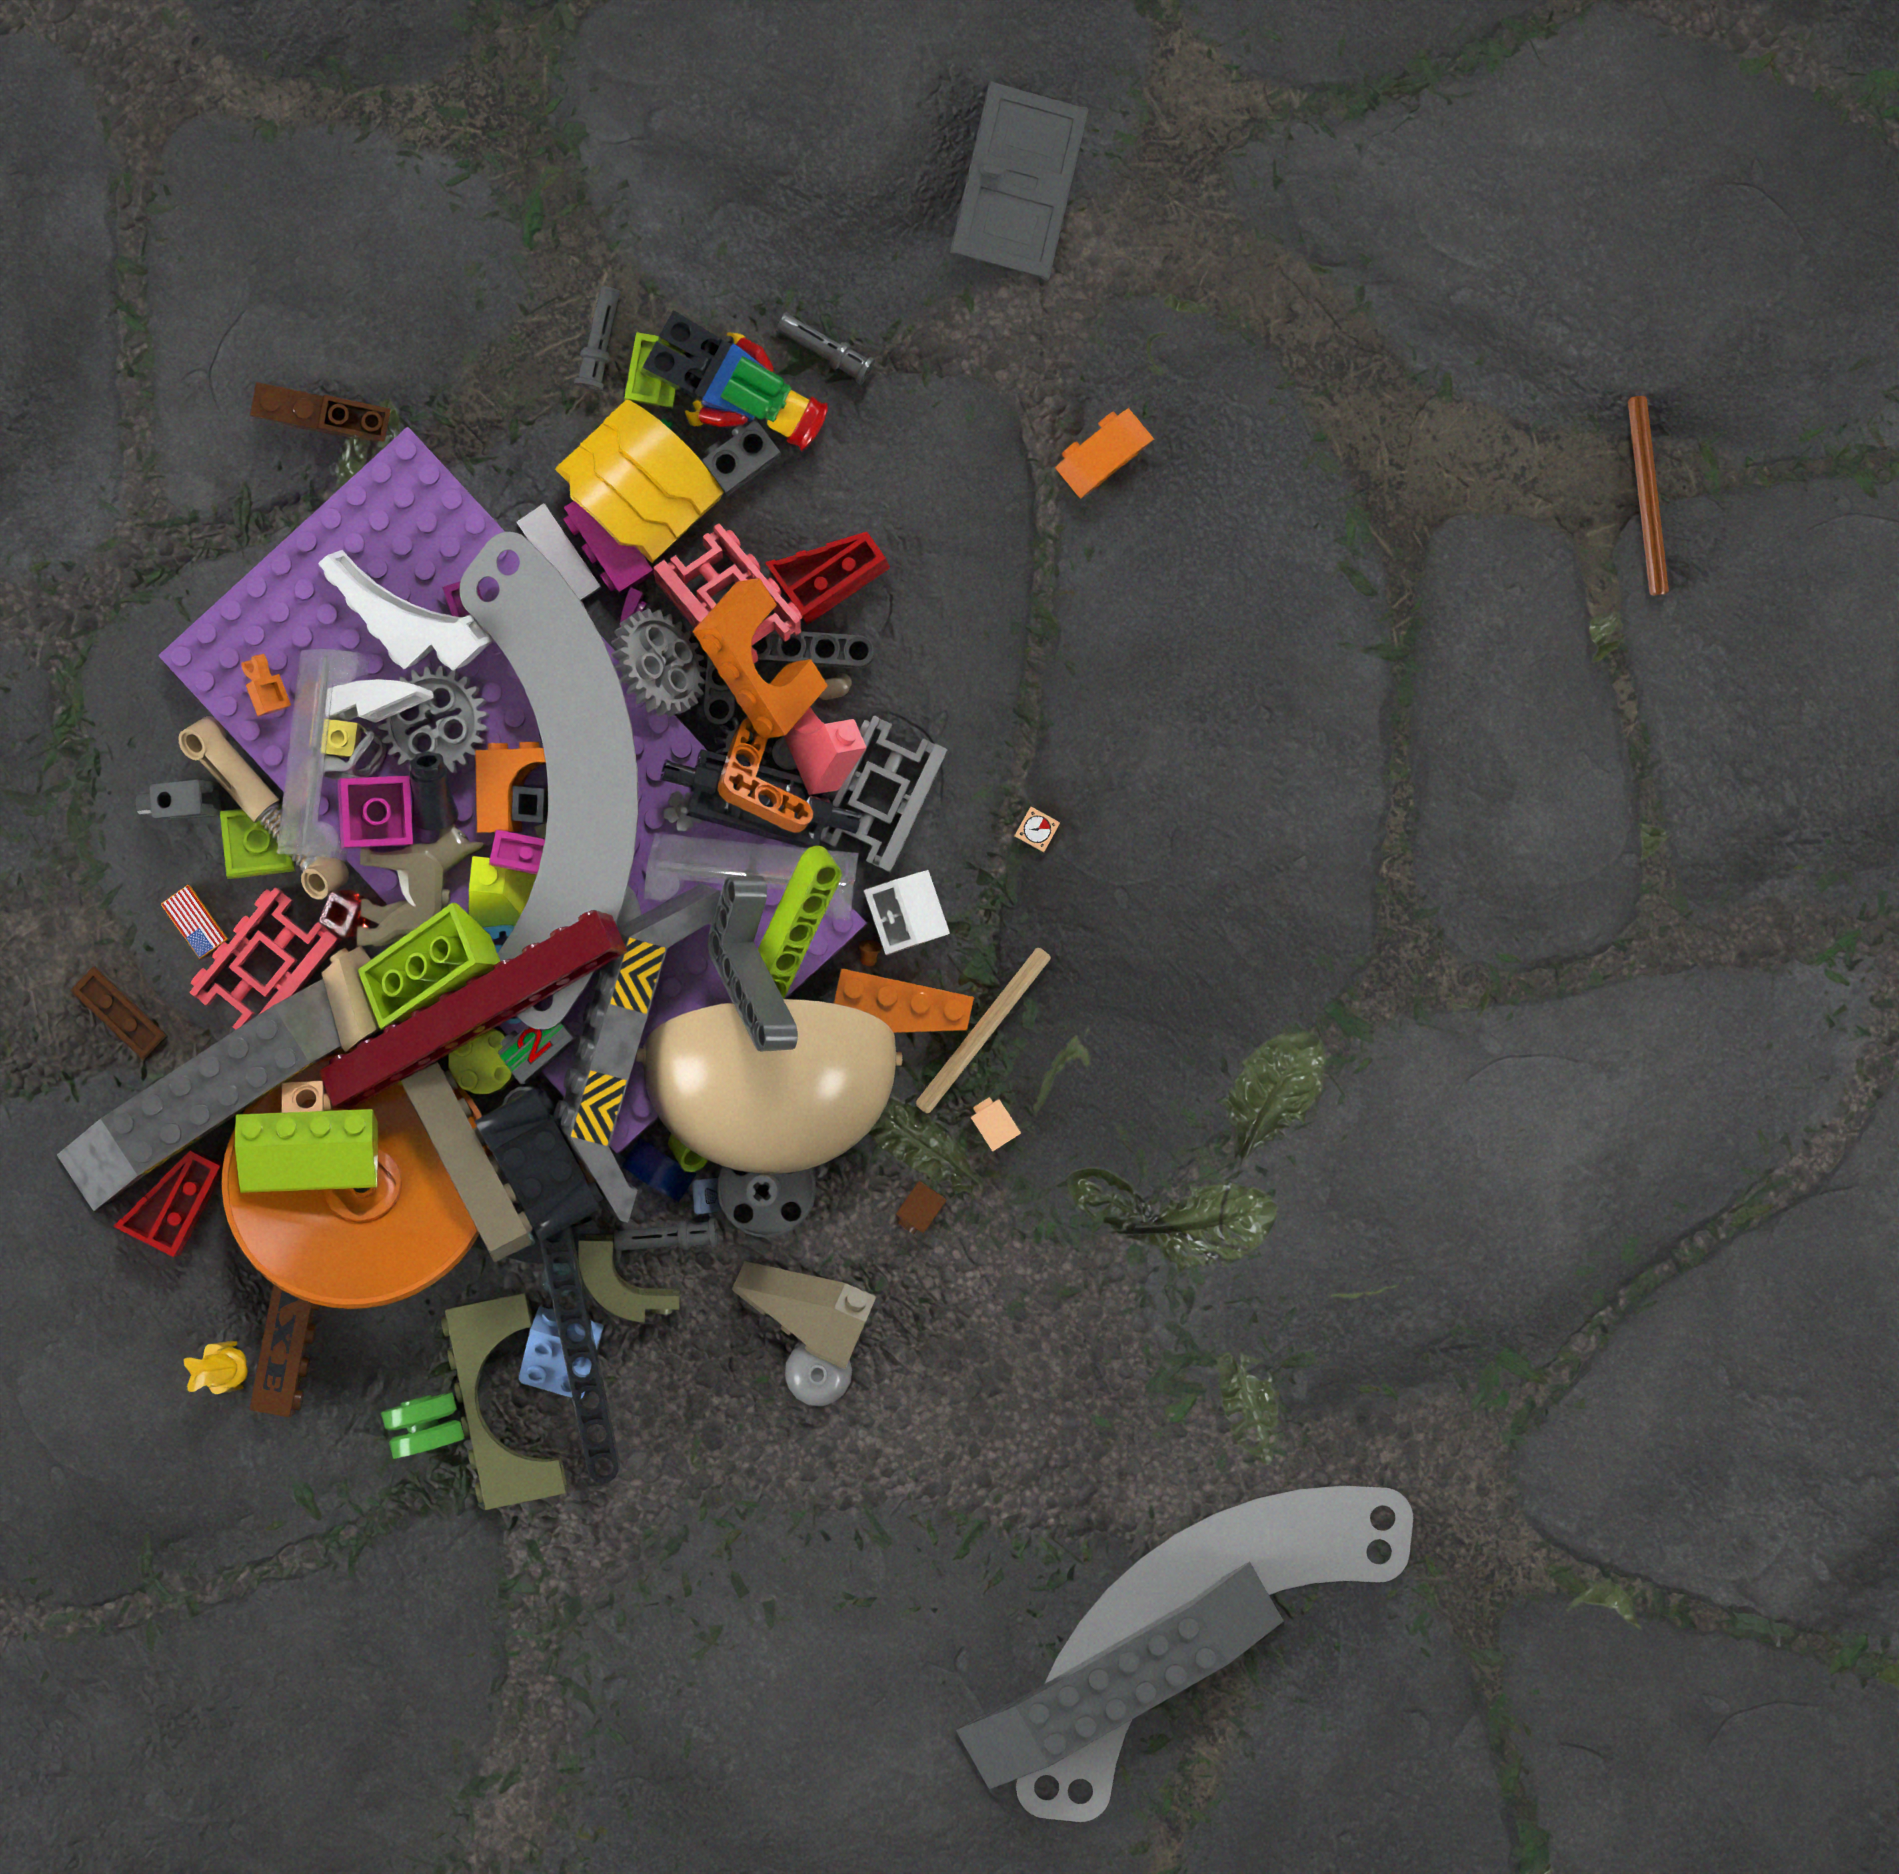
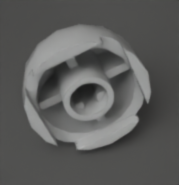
[785,1342,852,1406]

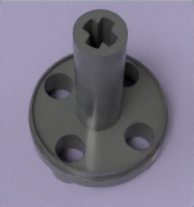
[717,1166,816,1238]

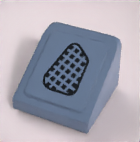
[692,1178,722,1214]

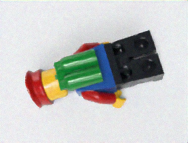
[641,310,828,451]

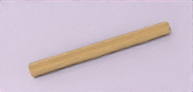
[916,948,1051,1114]

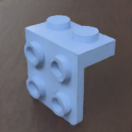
[519,1306,604,1398]

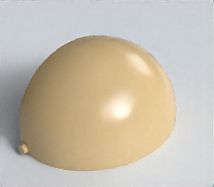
[635,999,902,1174]

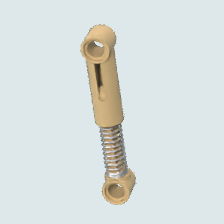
[179,716,349,899]

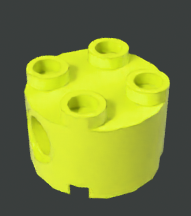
[449,1028,514,1094]

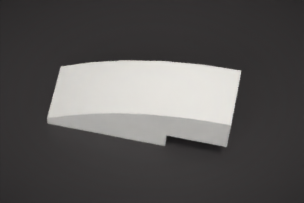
[320,679,434,723]

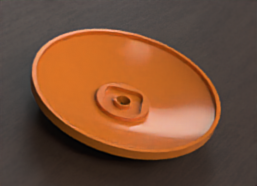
[222,1047,494,1309]

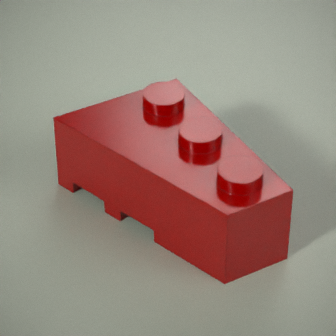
[765,532,890,625]
[113,1150,223,1257]

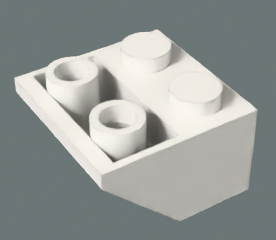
[864,870,950,955]

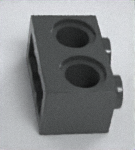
[702,420,781,497]

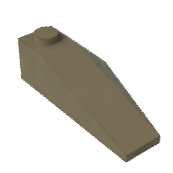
[732,1261,876,1369]

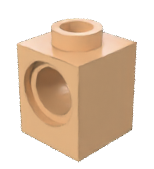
[281,1081,333,1113]
[971,1097,1021,1151]

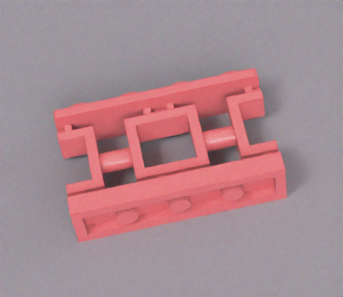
[653,523,802,663]
[189,888,342,1030]

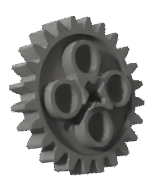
[611,609,706,717]
[378,666,490,774]

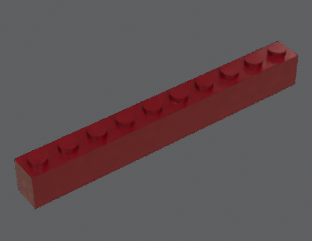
[319,910,627,1110]

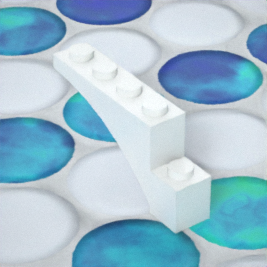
[318,550,494,671]

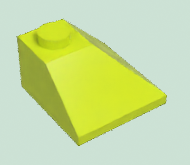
[469,856,537,927]

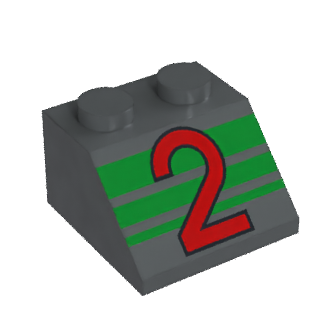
[498,1007,577,1084]

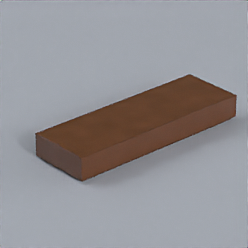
[70,966,168,1060]

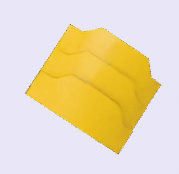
[555,399,724,563]

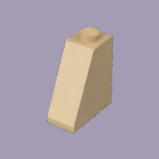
[321,946,384,1052]

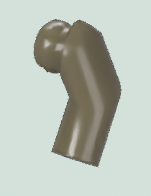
[819,673,852,700]

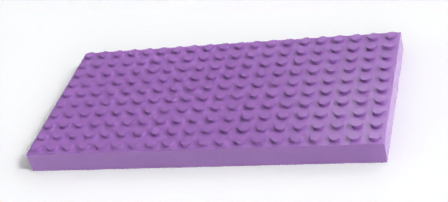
[158,427,868,1154]

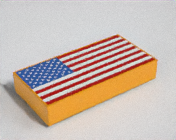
[161,885,229,959]

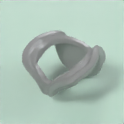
[320,727,387,781]

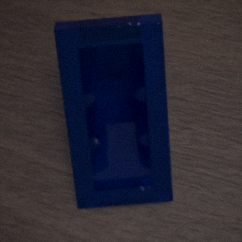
[622,1138,697,1202]

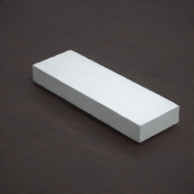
[517,503,602,601]

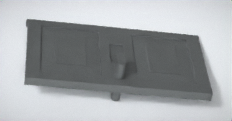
[950,82,1089,280]

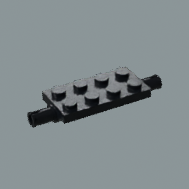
[660,749,861,849]

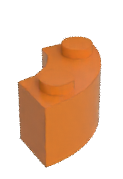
[1055,408,1154,499]

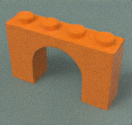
[693,578,828,739]
[475,742,546,833]

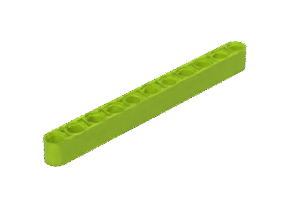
[668,846,842,1172]

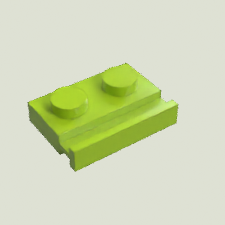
[624,332,683,409]

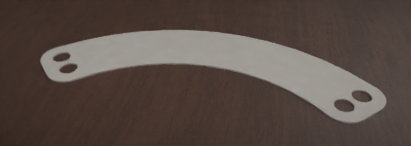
[460,532,638,1029]
[1016,1486,1413,1822]

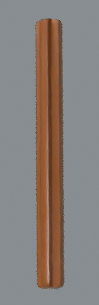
[1628,396,1669,596]

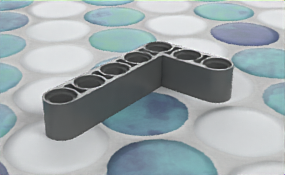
[704,630,874,727]
[708,875,798,1052]

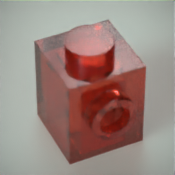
[318,889,378,938]

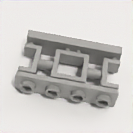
[820,716,947,873]

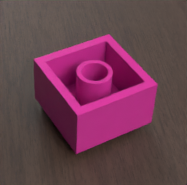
[338,776,413,848]

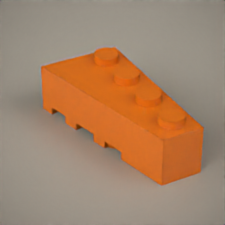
[834,968,974,1033]

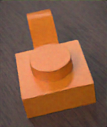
[241,654,291,716]

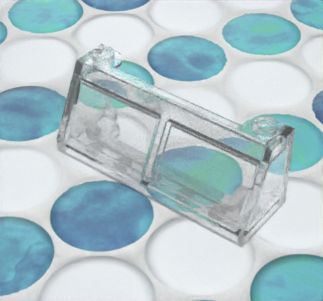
[277,649,369,862]
[644,833,859,922]

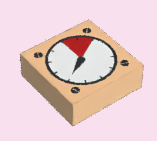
[1014,807,1060,853]

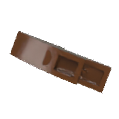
[249,382,391,442]

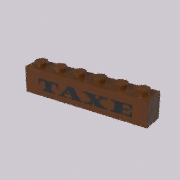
[249,1284,321,1418]

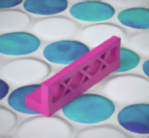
[489,829,545,875]

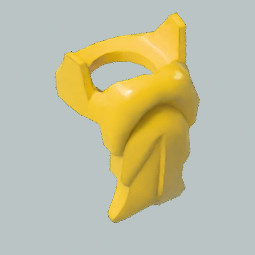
[184,1341,248,1394]

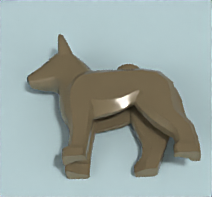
[357,822,486,946]

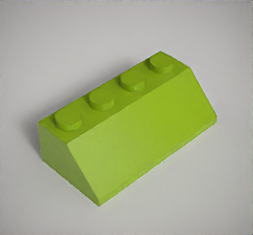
[358,903,500,1029]
[235,1109,378,1193]

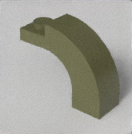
[578,1234,680,1322]

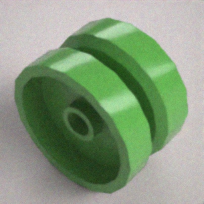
[381,1392,465,1459]

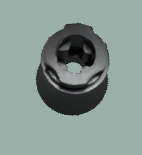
[410,751,459,830]

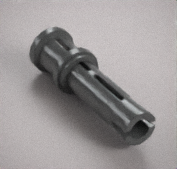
[573,286,621,391]
[776,312,875,385]
[614,1218,718,1252]

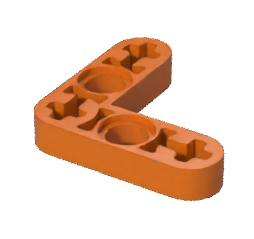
[718,718,813,833]

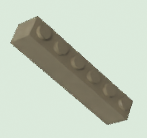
[401,1062,533,1262]

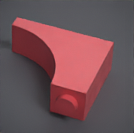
[784,707,867,795]

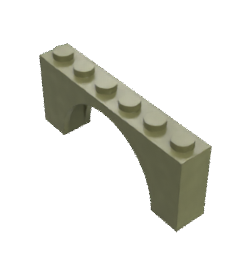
[441,1292,568,1510]

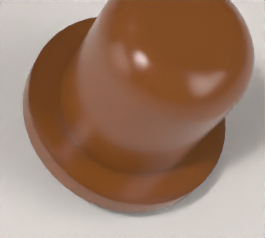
[858,940,882,966]

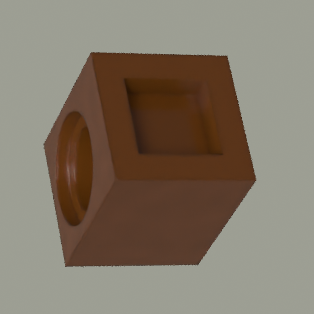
[896,1180,947,1234]

